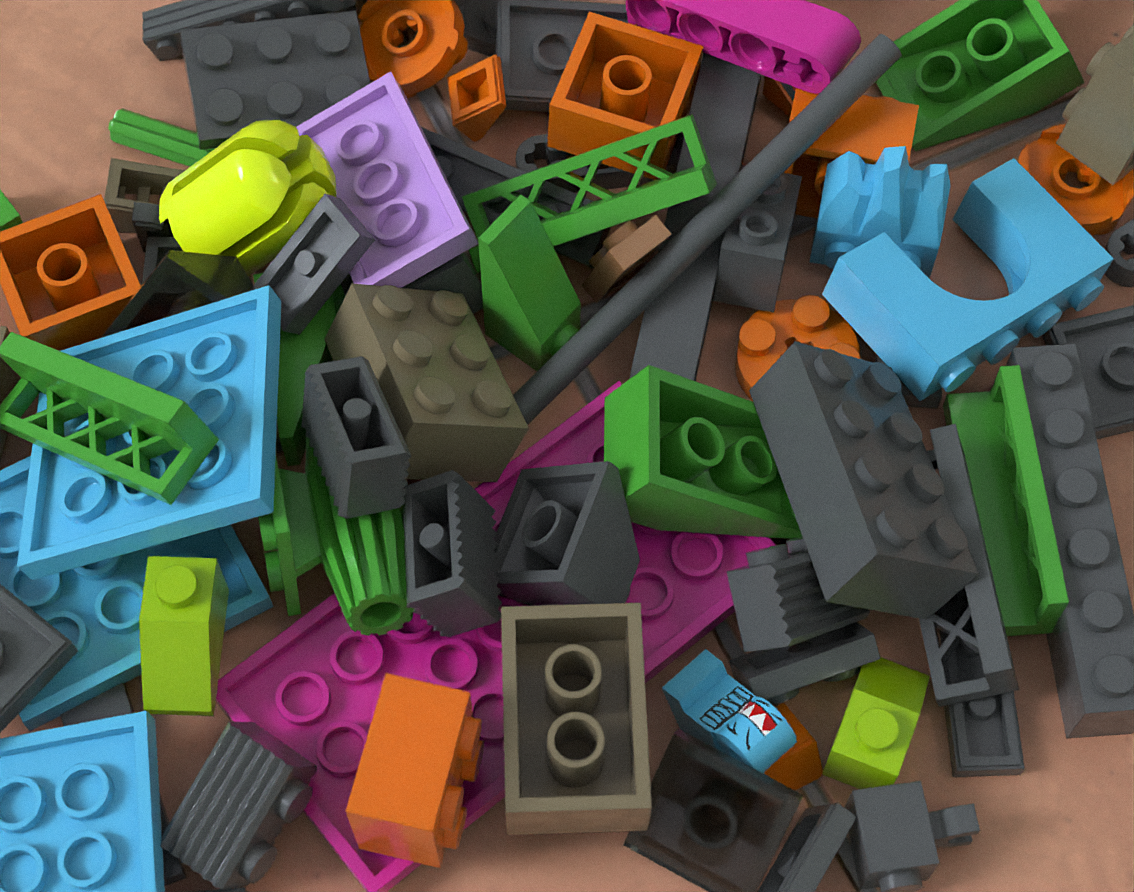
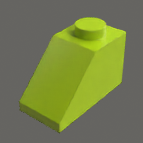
[139,556,229,716]
[822,657,930,789]

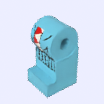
[662,649,797,780]

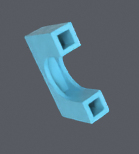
[822,158,1114,401]

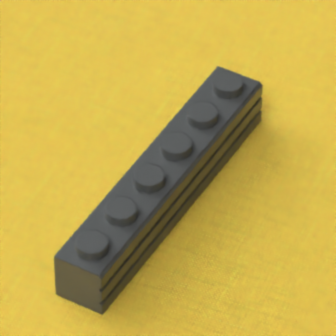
[143,0,357,61]

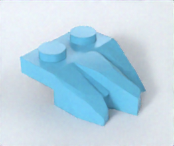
[809,146,950,278]

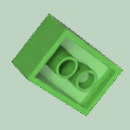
[876,0,1085,151]
[604,365,802,539]

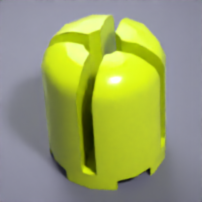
[159,120,337,285]

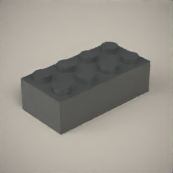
[749,341,979,620]

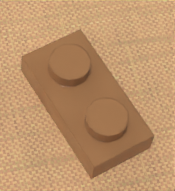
[582,215,672,304]

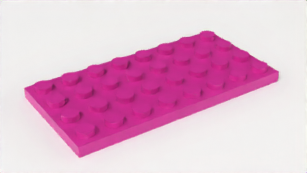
[216,381,776,892]

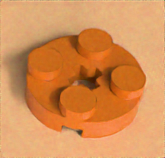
[357,0,468,99]
[1017,124,1134,236]
[735,295,861,402]

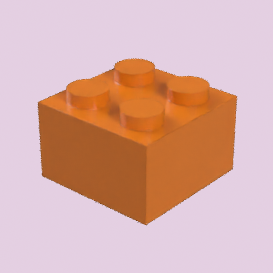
[547,11,704,180]
[784,88,919,218]
[0,194,154,351]
[345,673,484,868]

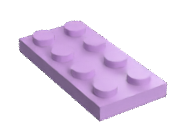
[296,72,479,288]

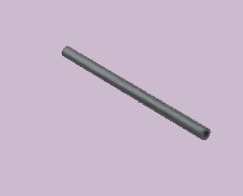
[513,34,902,425]

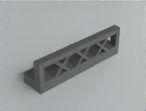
[919,424,1019,707]

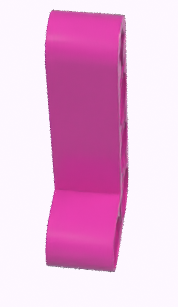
[625,0,861,94]

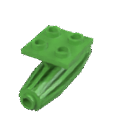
[258,437,414,636]

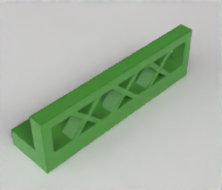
[462,114,717,273]
[0,332,219,505]
[943,365,1069,636]

